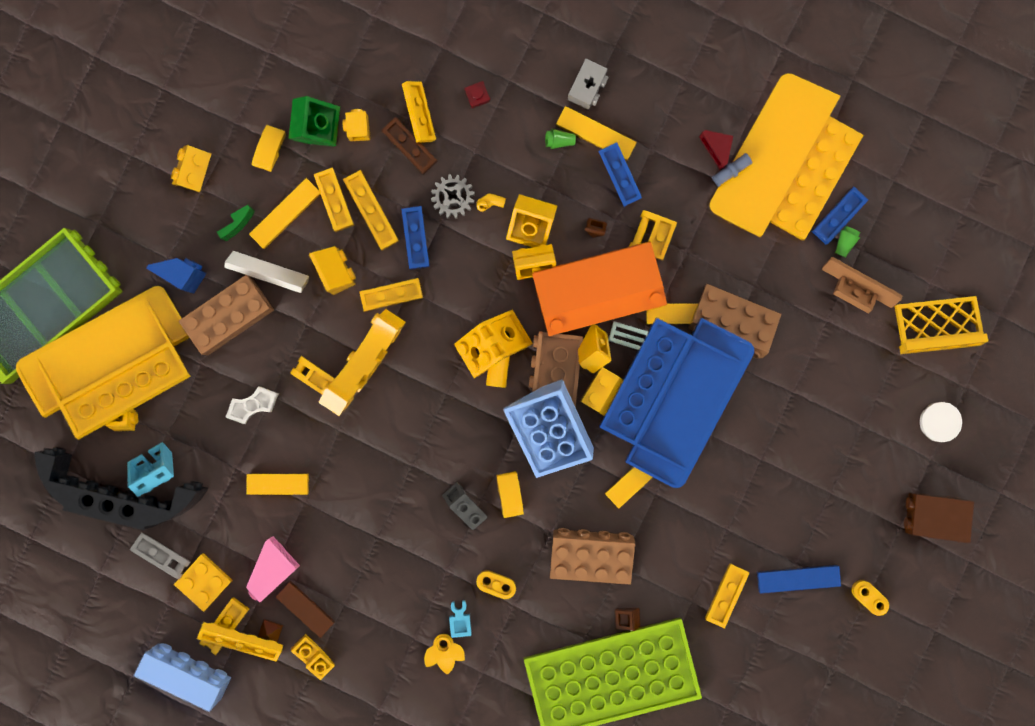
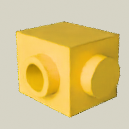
[343,109,370,141]
[106,409,138,431]

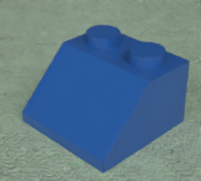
[146,258,207,294]

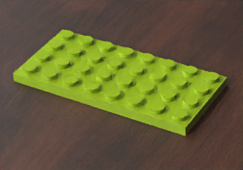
[524,617,702,726]

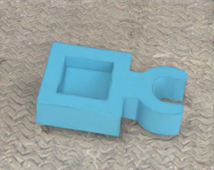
[449,600,472,638]

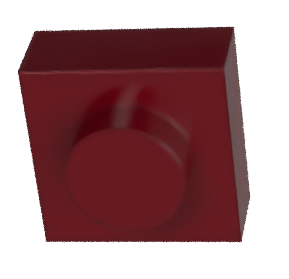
[464,81,490,108]

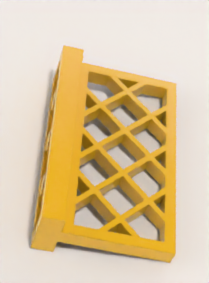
[894,296,988,354]

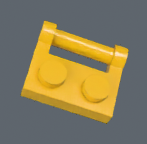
[629,210,677,261]

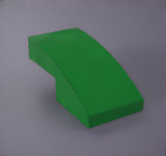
[217,205,255,241]

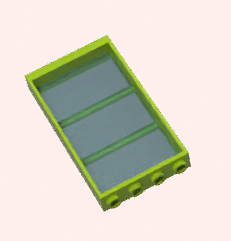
[0,228,123,384]

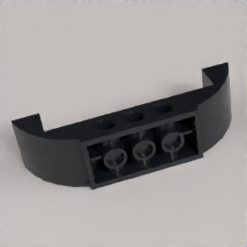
[34,447,208,530]

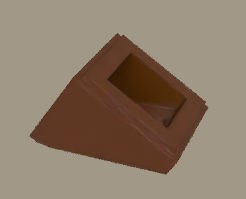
[615,608,640,631]

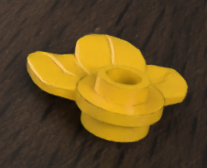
[424,633,465,674]

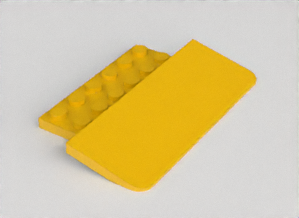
[710,74,864,241]
[16,286,191,440]

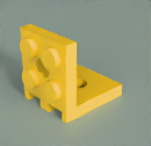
[454,309,533,378]

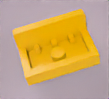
[171,145,211,192]

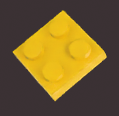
[174,553,233,612]

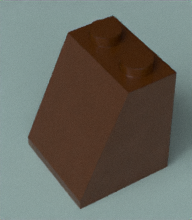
[904,492,974,543]

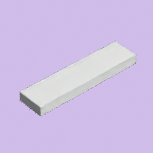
[224,251,309,293]

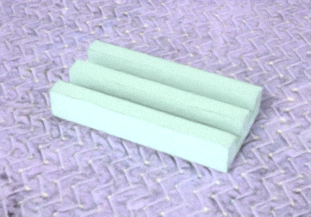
[608,321,648,350]

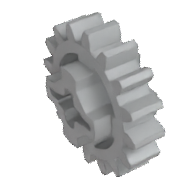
[431,174,475,219]

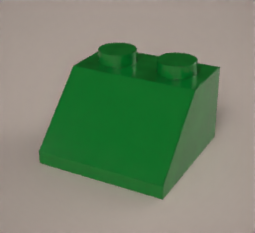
[289,96,340,146]

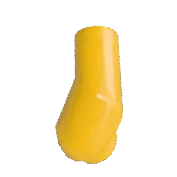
[477,193,506,212]

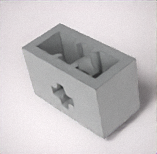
[567,59,609,110]

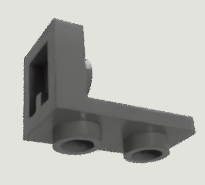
[442,482,487,530]

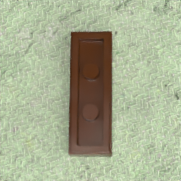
[381,117,437,175]
[276,581,335,638]

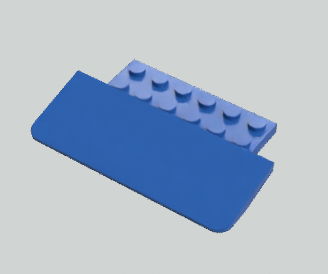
[599,317,754,488]

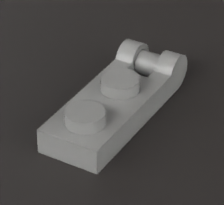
[130,532,191,580]

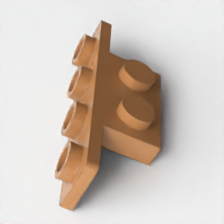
[822,257,903,314]

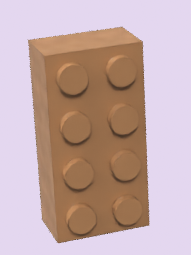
[179,275,274,355]

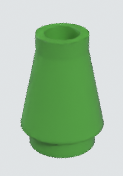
[545,129,576,149]
[835,226,860,258]

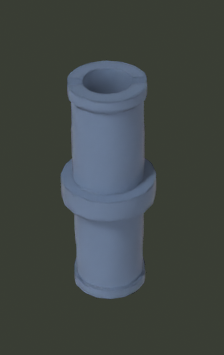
[712,153,753,187]

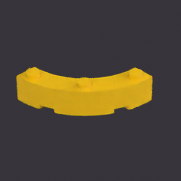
[319,309,406,416]

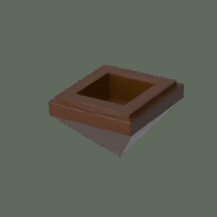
[585,218,607,238]
[258,619,283,643]

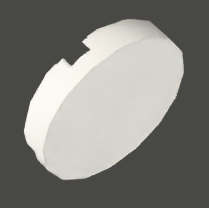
[919,402,962,442]

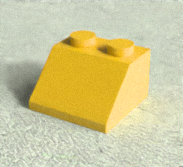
[506,194,558,247]
[309,246,356,295]
[580,367,623,416]

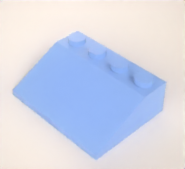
[503,379,594,478]

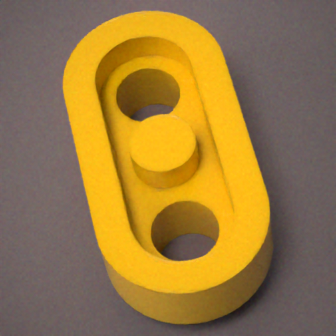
[476,570,516,599]
[852,580,889,616]

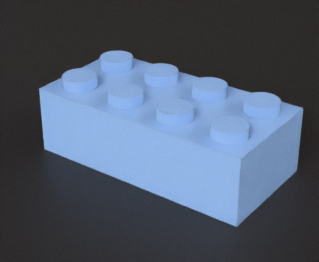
[134,643,231,712]

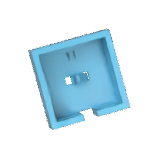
[127,442,174,497]

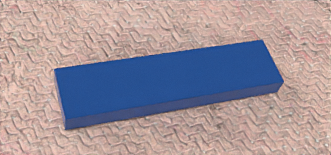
[757,565,841,593]

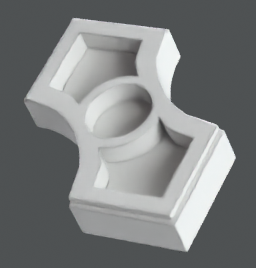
[226,386,279,424]

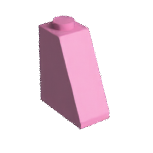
[246,536,300,602]

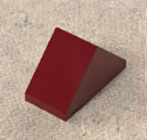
[699,130,733,170]

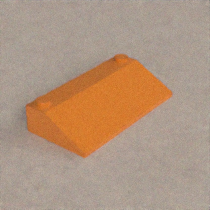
[532,241,667,336]

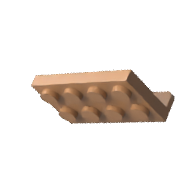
[688,284,781,359]
[529,331,583,407]
[550,528,635,585]

